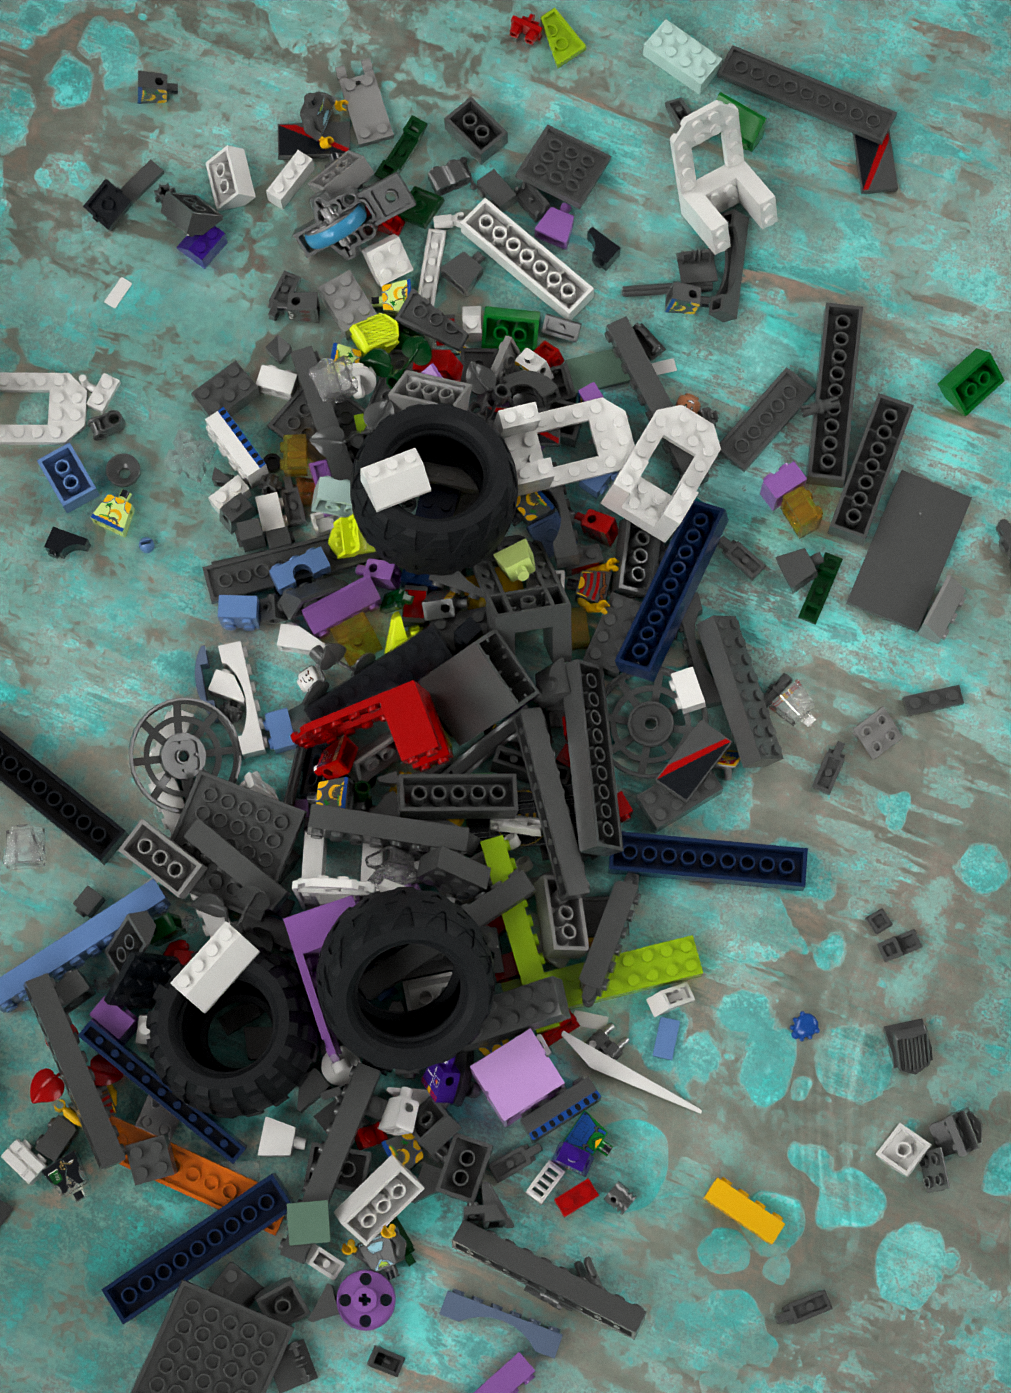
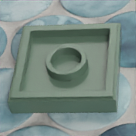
[287,1200,331,1246]

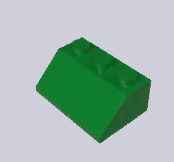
[716,92,767,152]
[481,306,541,353]
[937,348,1005,416]

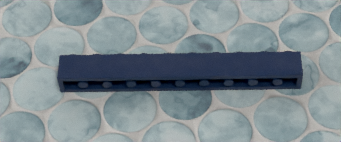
[77,1018,247,1164]

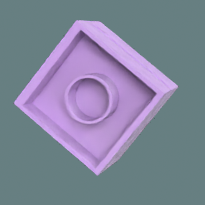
[470,1028,565,1128]

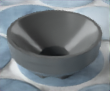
[106,454,140,487]

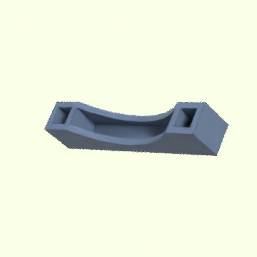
[439,1288,563,1359]

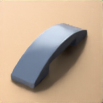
[195,645,219,723]

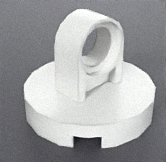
[339,363,377,399]
[321,1046,361,1086]

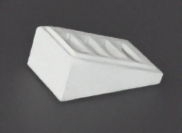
[525,1160,565,1205]

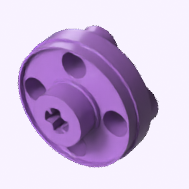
[336,1270,396,1331]

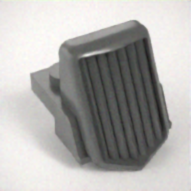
[883,1018,933,1075]
[929,1107,983,1157]
[462,1182,514,1229]

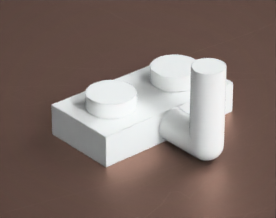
[79,373,121,414]
[239,771,279,801]

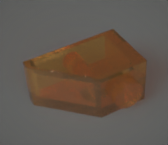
[296,477,315,508]

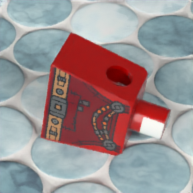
[574,509,618,548]
[314,735,359,780]

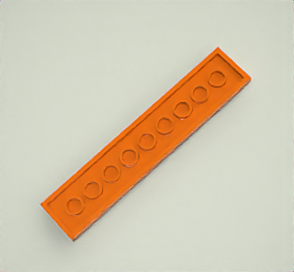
[109,1115,293,1236]

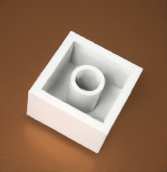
[361,234,414,286]

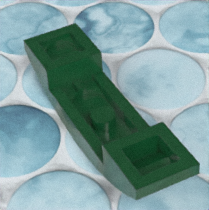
[374,115,428,179]
[798,552,843,625]

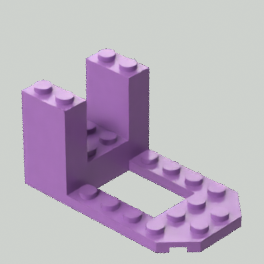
[283,895,359,1063]

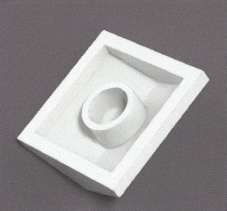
[876,1123,932,1177]

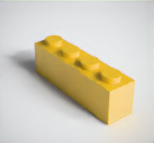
[703,1177,785,1245]

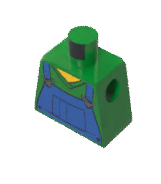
[563,1110,613,1157]

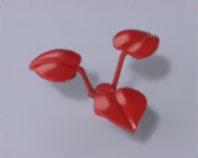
[30,1024,123,1104]

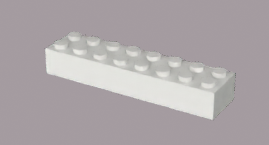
[460,198,594,320]

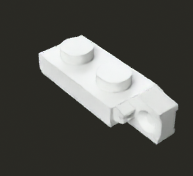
[490,815,543,836]

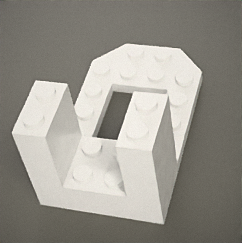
[670,100,778,255]
[0,372,88,445]
[493,397,635,496]
[600,405,721,543]
[292,833,385,910]

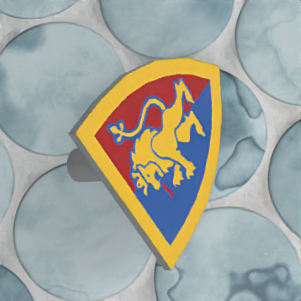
[714,750,741,780]

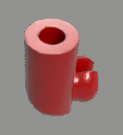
[163,939,190,956]

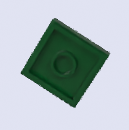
[397,186,445,229]

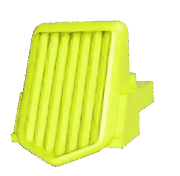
[349,313,399,356]
[328,514,376,559]
[384,611,423,654]

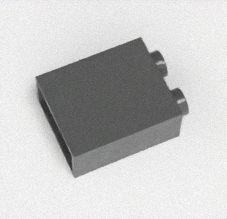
[417,628,540,746]

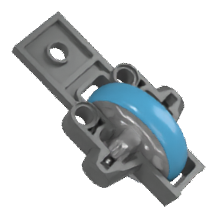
[293,171,416,260]

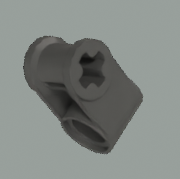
[87,410,125,441]

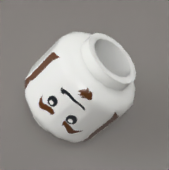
[297,665,326,693]

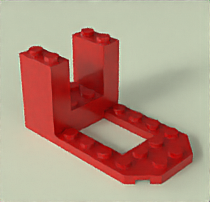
[290,680,453,772]

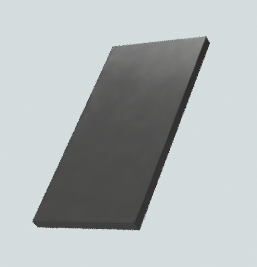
[846,470,972,632]

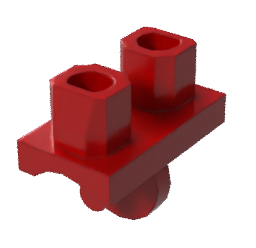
[510,13,542,45]

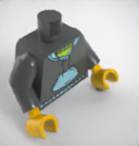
[300,92,348,149]
[341,1224,406,1280]

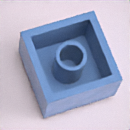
[218,595,261,631]

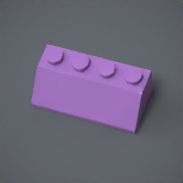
[301,574,382,639]

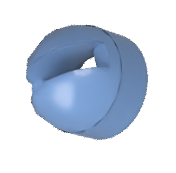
[139,537,155,553]

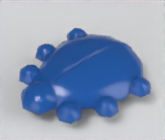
[790,1011,820,1042]

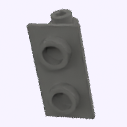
[632,323,666,360]

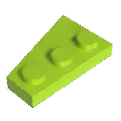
[540,8,586,69]

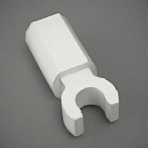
[433,212,464,229]

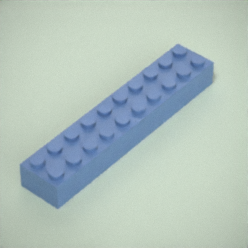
[0,878,171,1013]

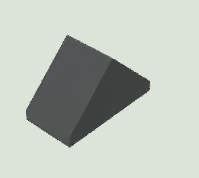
[308,1283,339,1322]
[367,1345,405,1377]

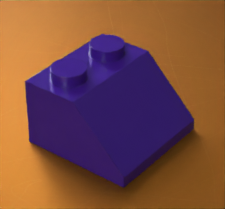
[176,226,228,269]

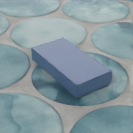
[652,1017,680,1061]

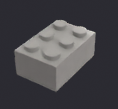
[318,270,377,340]

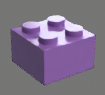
[760,461,807,511]
[89,996,138,1044]

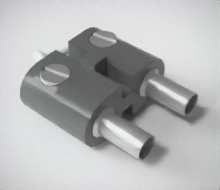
[585,1022,630,1067]

